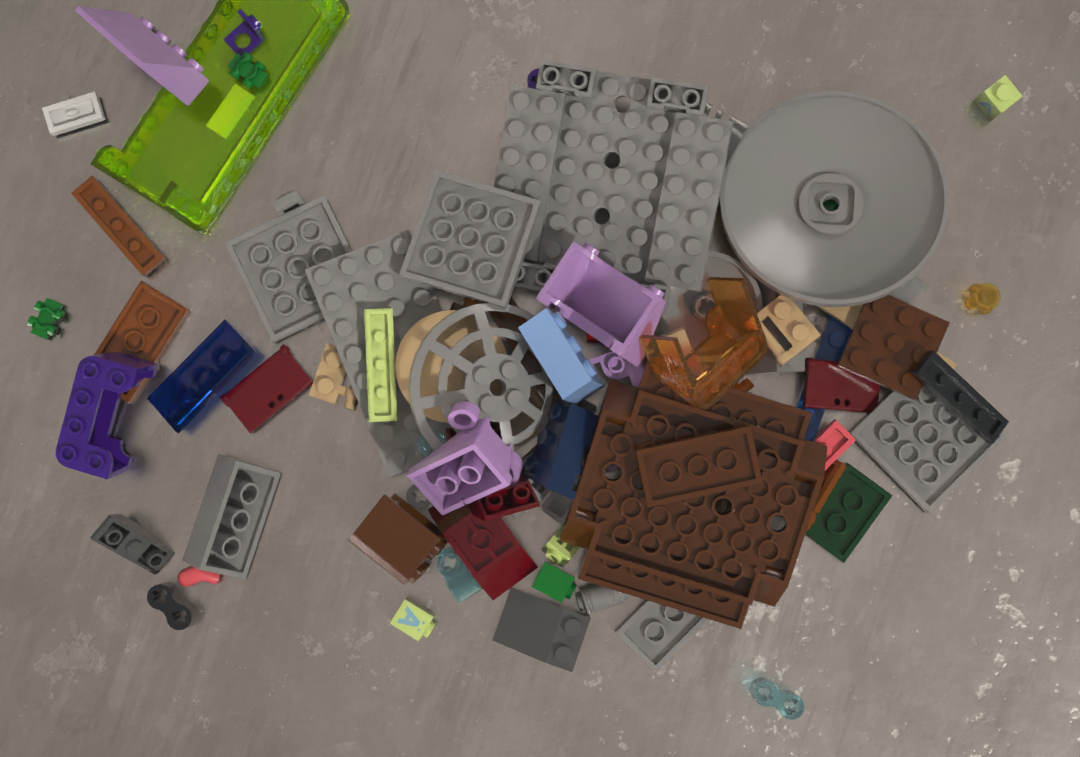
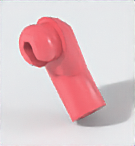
[177,566,220,587]

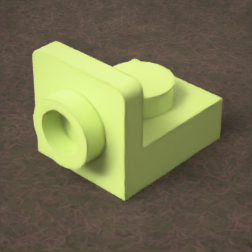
[542,522,580,567]

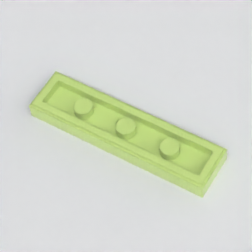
[364,308,397,422]

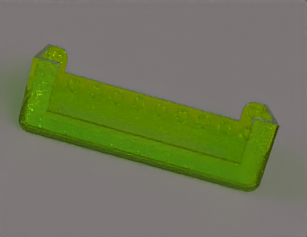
[91,0,349,233]

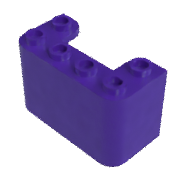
[56,352,158,480]

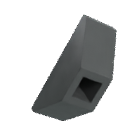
[90,514,173,575]

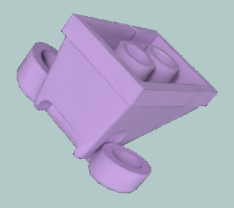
[406,401,523,515]

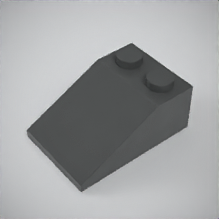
[492,587,591,672]

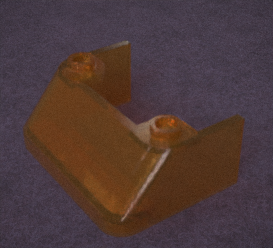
[639,277,767,409]

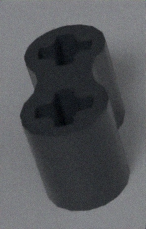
[147,582,198,630]

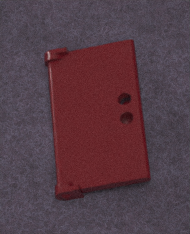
[219,344,313,433]
[803,357,880,413]

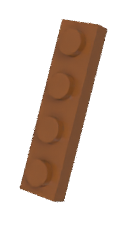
[71,176,166,277]

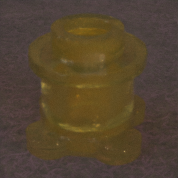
[965,283,1001,315]

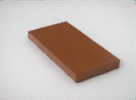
[94,281,190,404]

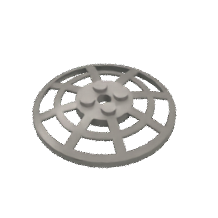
[408,303,573,467]

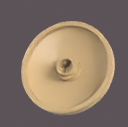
[395,310,507,423]

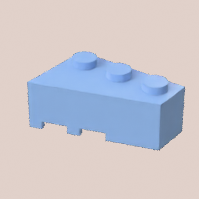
[518,308,605,405]

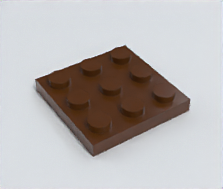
[837,295,950,400]

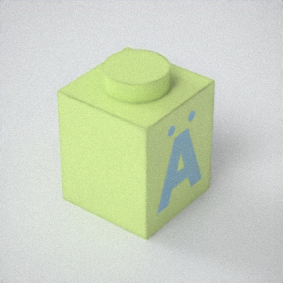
[974,75,1023,121]
[390,597,436,641]

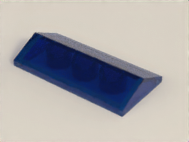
[147,319,258,434]

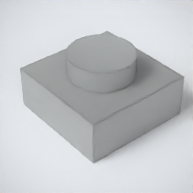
[272,189,306,216]

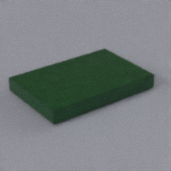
[805,462,893,563]

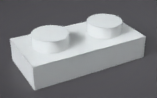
[42,91,106,136]

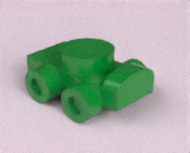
[227,51,269,89]
[27,298,65,340]

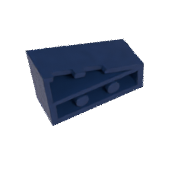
[523,398,598,501]

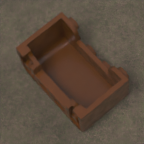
[348,493,448,585]

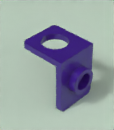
[224,9,265,56]

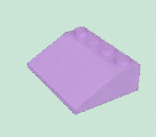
[74,6,210,106]

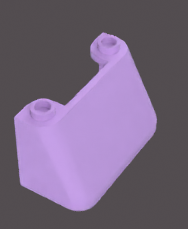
[536,241,666,367]

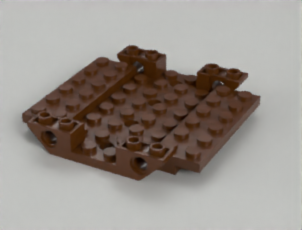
[559,361,827,629]

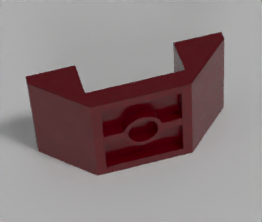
[445,422,540,521]
[428,503,538,600]

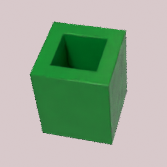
[532,561,577,603]

